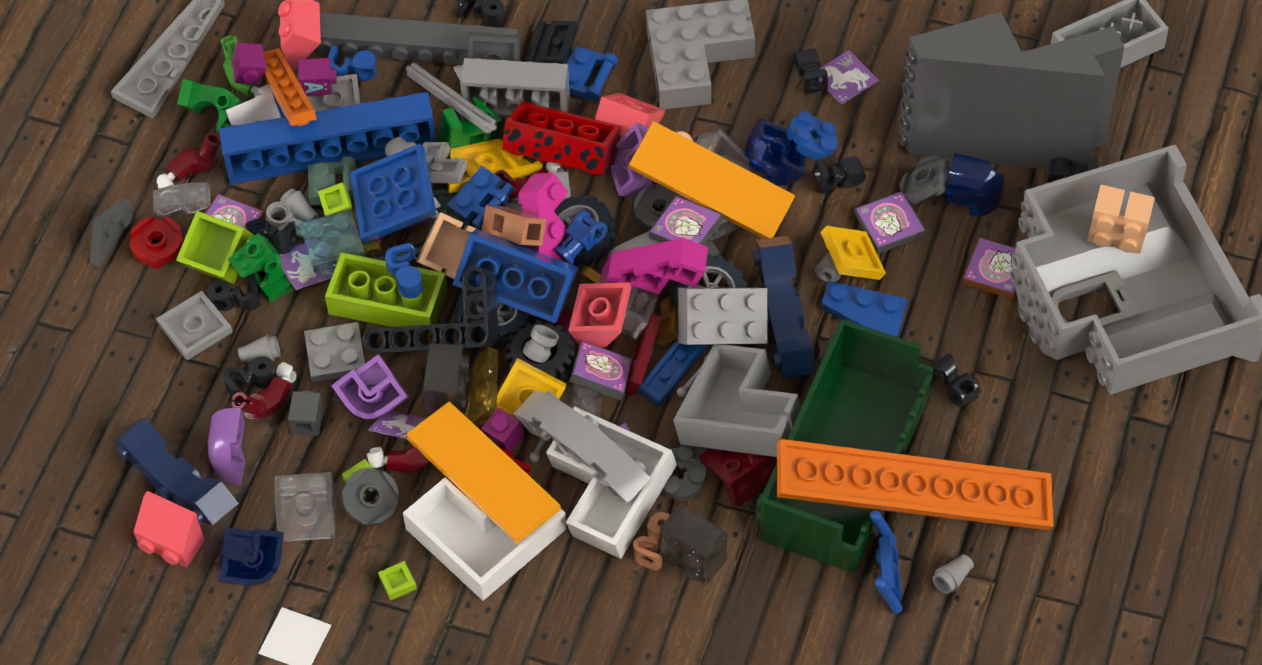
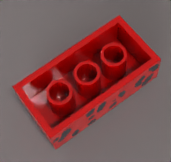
[502,101,621,175]

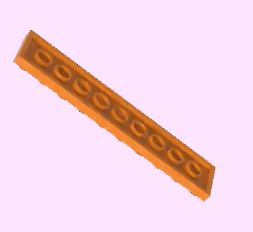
[777,439,1054,531]

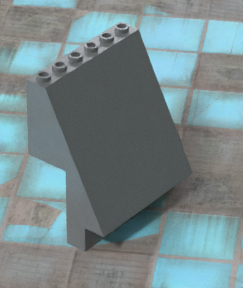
[898,12,1124,173]

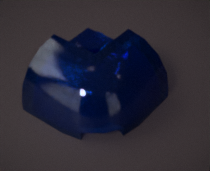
[744,118,805,186]
[945,153,1005,216]
[218,527,284,586]

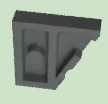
[89,198,132,267]

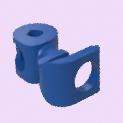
[328,46,377,81]
[385,243,423,299]

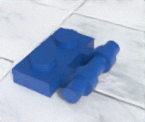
[447,166,515,229]

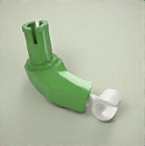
[220,36,272,98]

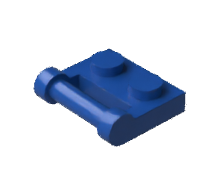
[566,46,618,102]

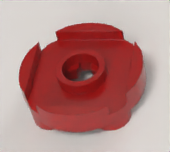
[129,216,184,269]

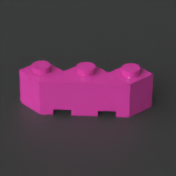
[519,173,569,261]
[600,238,708,295]

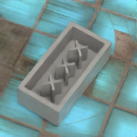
[1051,0,1169,68]
[460,58,570,118]

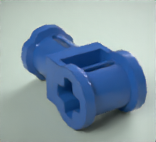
[554,210,607,265]

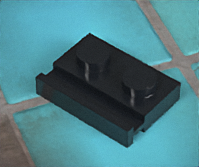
[528,21,578,64]

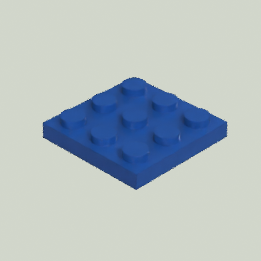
[350,143,437,243]

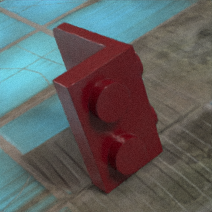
[699,448,777,507]

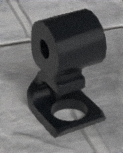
[457,0,505,28]
[794,48,828,94]
[813,156,866,194]
[1047,157,1099,183]
[246,219,298,254]
[207,273,260,311]
[931,353,980,407]
[223,356,276,403]

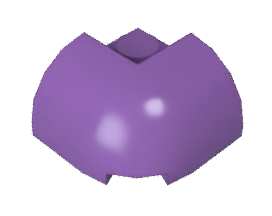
[611,122,658,197]
[331,354,409,419]
[208,408,245,485]

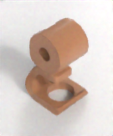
[633,512,674,571]

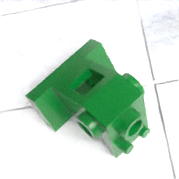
[177,79,244,132]
[438,97,502,159]
[228,233,293,303]

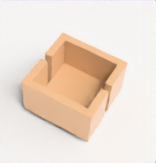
[1087,185,1155,254]
[416,213,476,279]

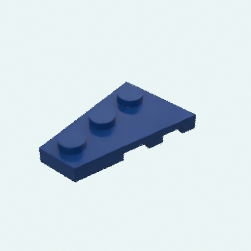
[821,281,908,337]

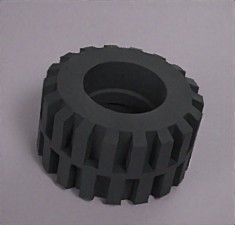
[505,321,575,387]

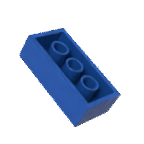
[452,229,578,323]

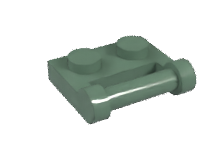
[308,157,356,206]

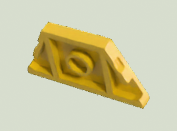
[448,138,543,194]

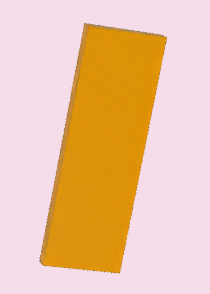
[628,121,796,239]
[406,402,561,544]

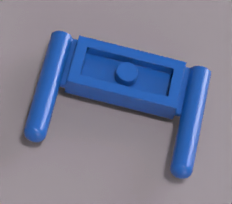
[869,510,903,614]

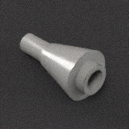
[815,252,841,282]

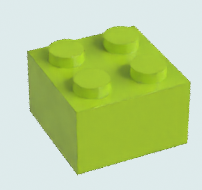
[176,211,254,284]

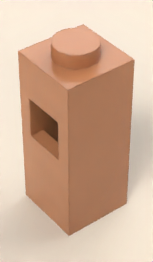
[482,205,547,246]

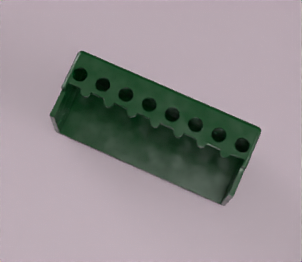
[755,320,933,572]

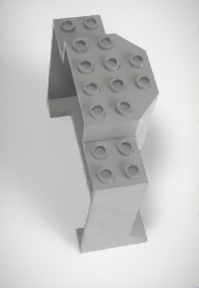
[1010,144,1262,395]

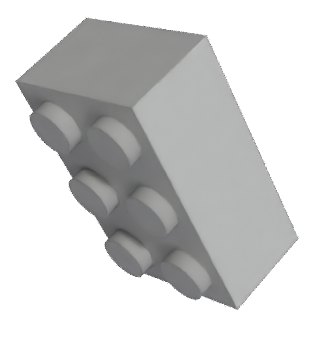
[678,287,767,345]

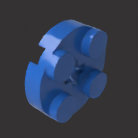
[786,111,838,160]

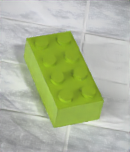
[325,252,448,335]

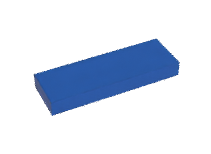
[638,339,708,406]

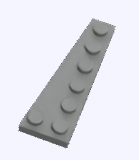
[111,0,225,119]

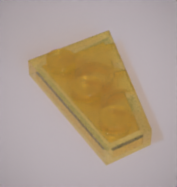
[465,347,499,428]

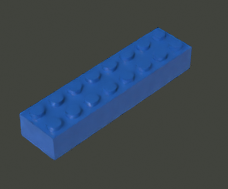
[219,92,436,185]

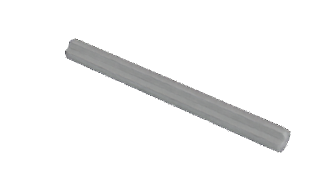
[406,63,497,133]

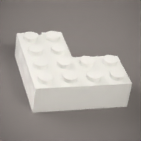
[546,406,677,559]
[403,477,567,601]

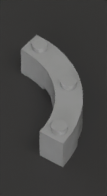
[513,390,651,503]

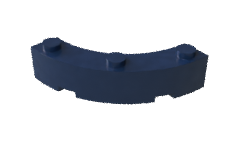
[753,236,816,378]
[113,418,238,525]

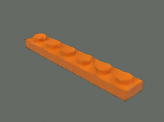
[263,48,316,126]

